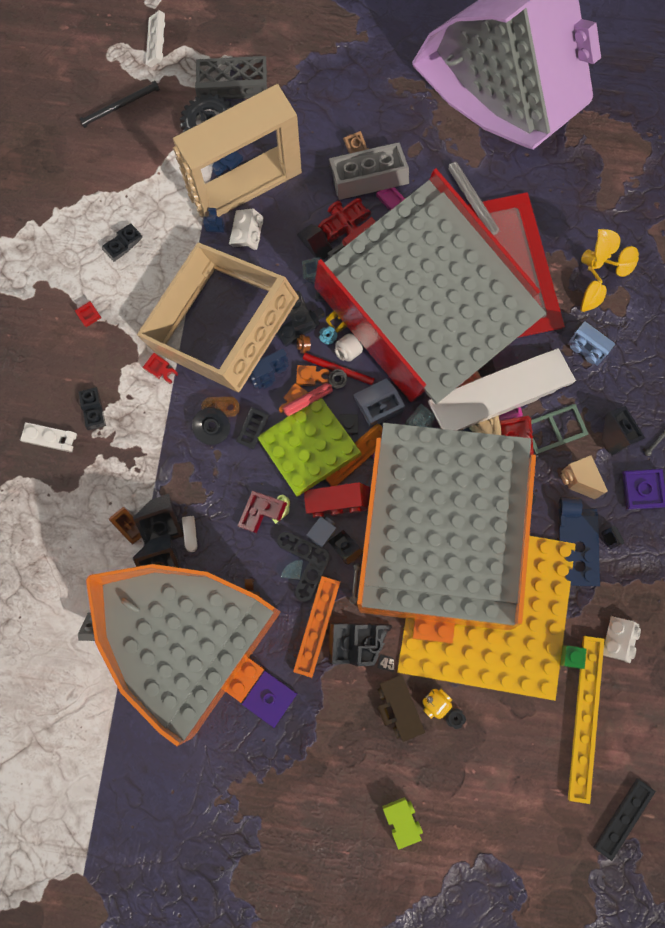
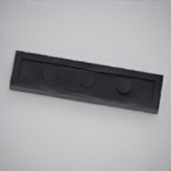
[593,778,656,861]

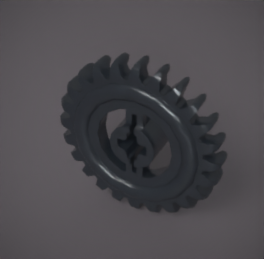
[180,93,233,133]

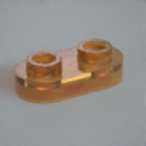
[201,397,240,417]

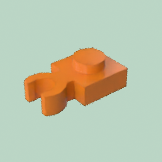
[296,365,329,386]
[279,383,309,417]

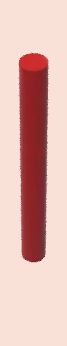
[303,352,375,385]

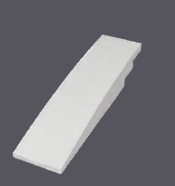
[428,348,576,431]

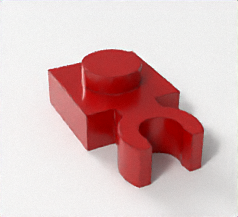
[142,353,178,384]

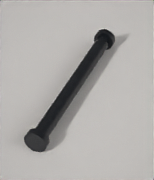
[79,80,160,128]

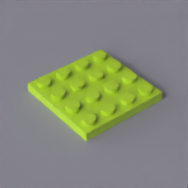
[258,398,362,497]

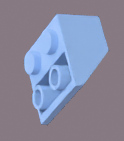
[568,322,615,366]

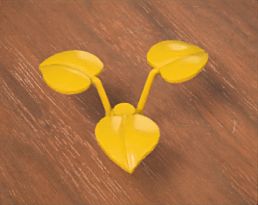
[580,229,639,312]

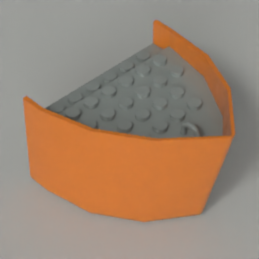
[86,564,281,746]

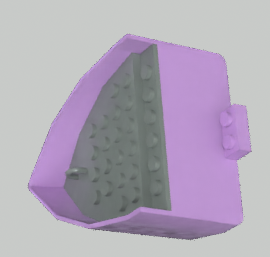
[412,0,601,150]

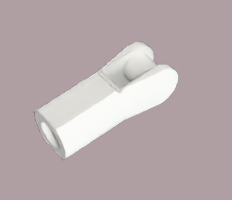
[182,516,197,552]

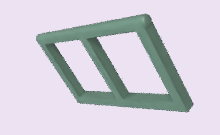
[531,404,588,455]

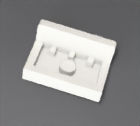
[229,209,263,250]
[603,616,641,663]

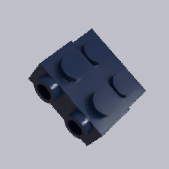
[250,348,289,389]

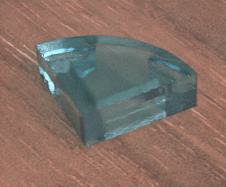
[281,560,303,580]

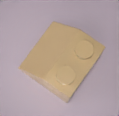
[561,456,608,499]

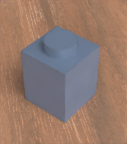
[307,517,336,548]

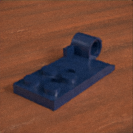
[558,497,600,587]

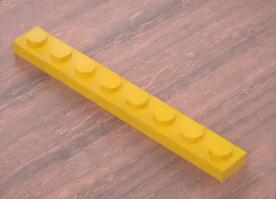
[568,636,604,804]

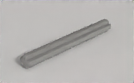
[448,162,499,235]

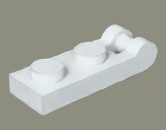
[20,422,77,452]

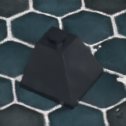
[602,406,645,456]
[133,494,184,545]
[133,534,181,568]

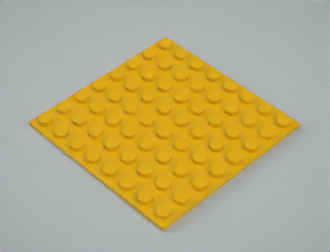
[397,536,576,701]

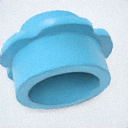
[319,326,337,344]

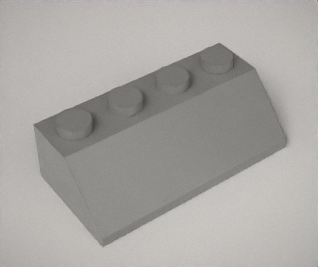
[329,143,409,200]

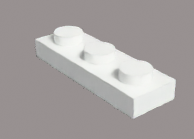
[146,10,165,68]

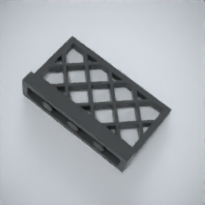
[195,56,267,99]

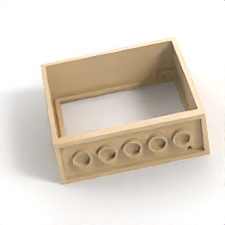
[173,84,302,218]
[137,243,299,393]

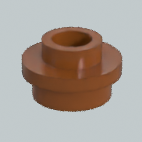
[297,334,311,353]

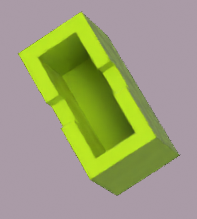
[382,797,423,850]

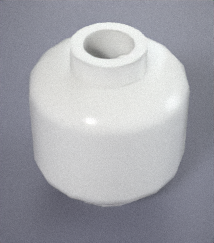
[335,334,363,361]

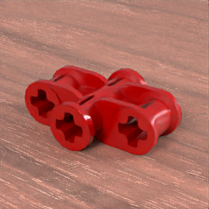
[318,198,371,242]

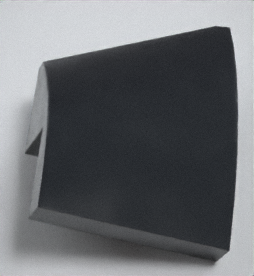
[328,623,392,666]

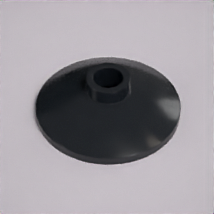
[192,407,230,445]

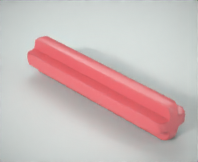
[283,383,333,416]

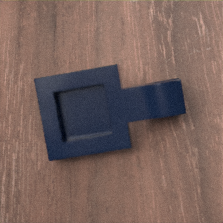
[212,151,243,176]
[203,208,225,233]

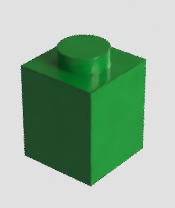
[560,646,587,669]

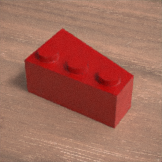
[304,482,371,518]

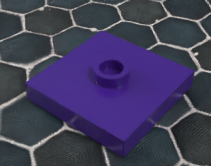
[622,469,665,510]
[241,671,297,728]

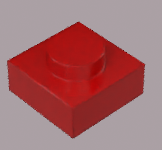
[75,301,102,327]

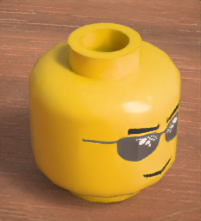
[422,689,452,719]

